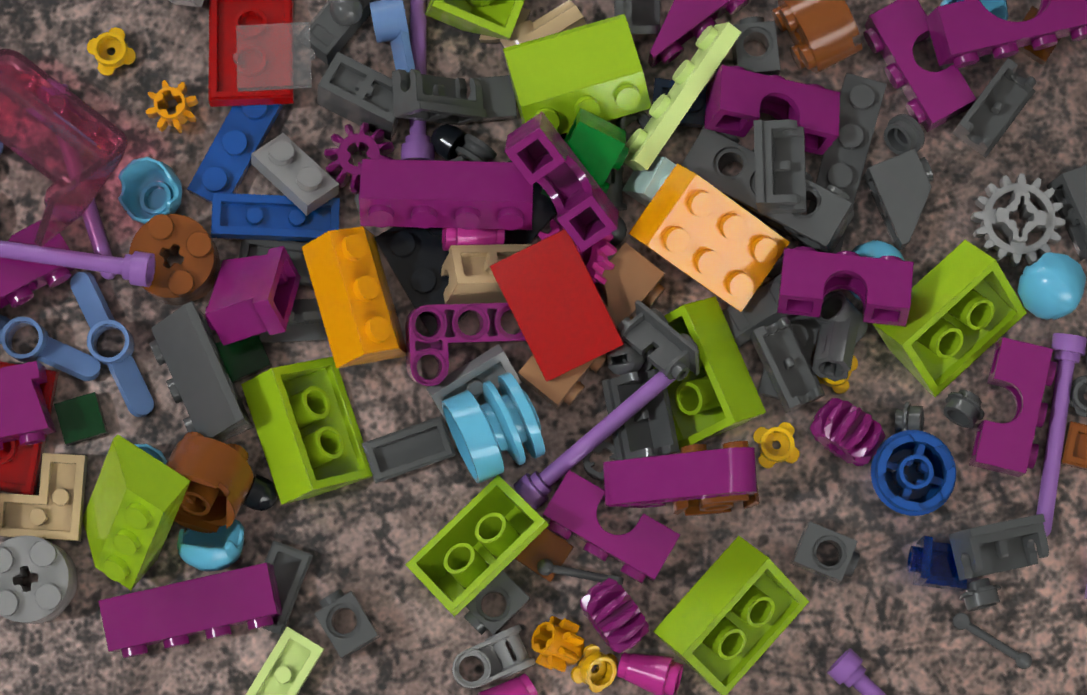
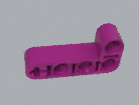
[405,303,526,386]
[603,447,757,508]

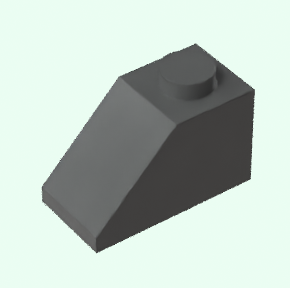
[864,149,934,251]

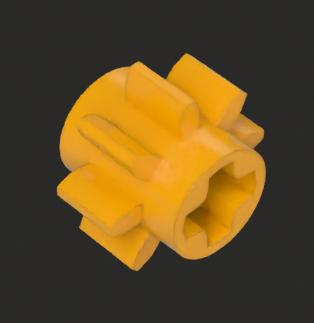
[146,80,199,134]
[531,616,585,672]

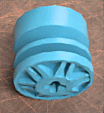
[442,372,545,484]

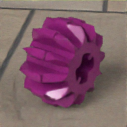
[324,122,395,195]
[810,398,886,466]
[580,578,649,653]

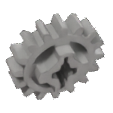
[971,173,1066,267]

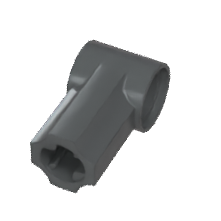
[812,291,868,381]

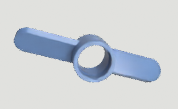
[369,0,415,72]
[70,271,154,417]
[0,315,100,381]

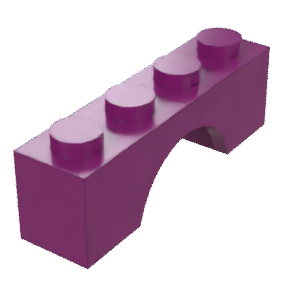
[926,0,1087,68]

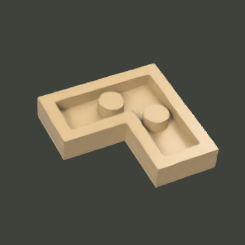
[0,453,88,542]

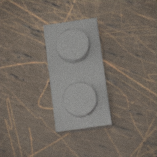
[251,133,339,215]
[426,344,522,422]

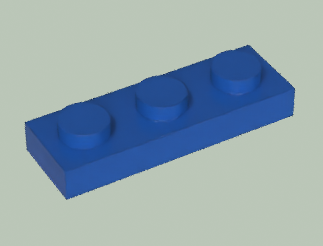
[187,104,284,204]
[211,193,340,242]

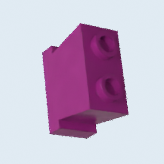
[205,246,301,346]
[0,361,56,450]

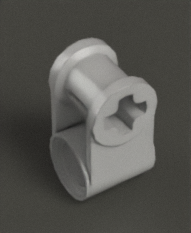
[452,624,537,689]

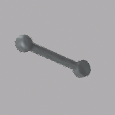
[537,559,624,586]
[952,613,1032,669]

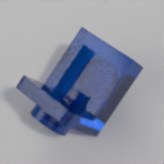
[907,536,967,592]

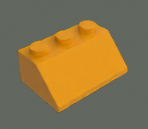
[302,226,406,369]

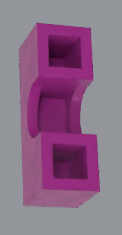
[864,0,976,132]
[704,65,840,155]
[504,112,618,252]
[777,246,914,327]
[969,337,1057,477]
[543,470,680,584]

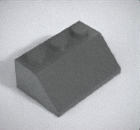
[149,301,254,442]

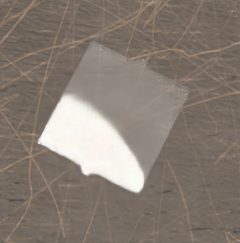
[233,22,315,92]

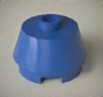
[871,430,956,516]

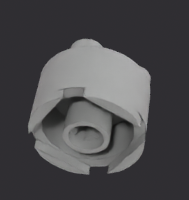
[0,535,78,624]

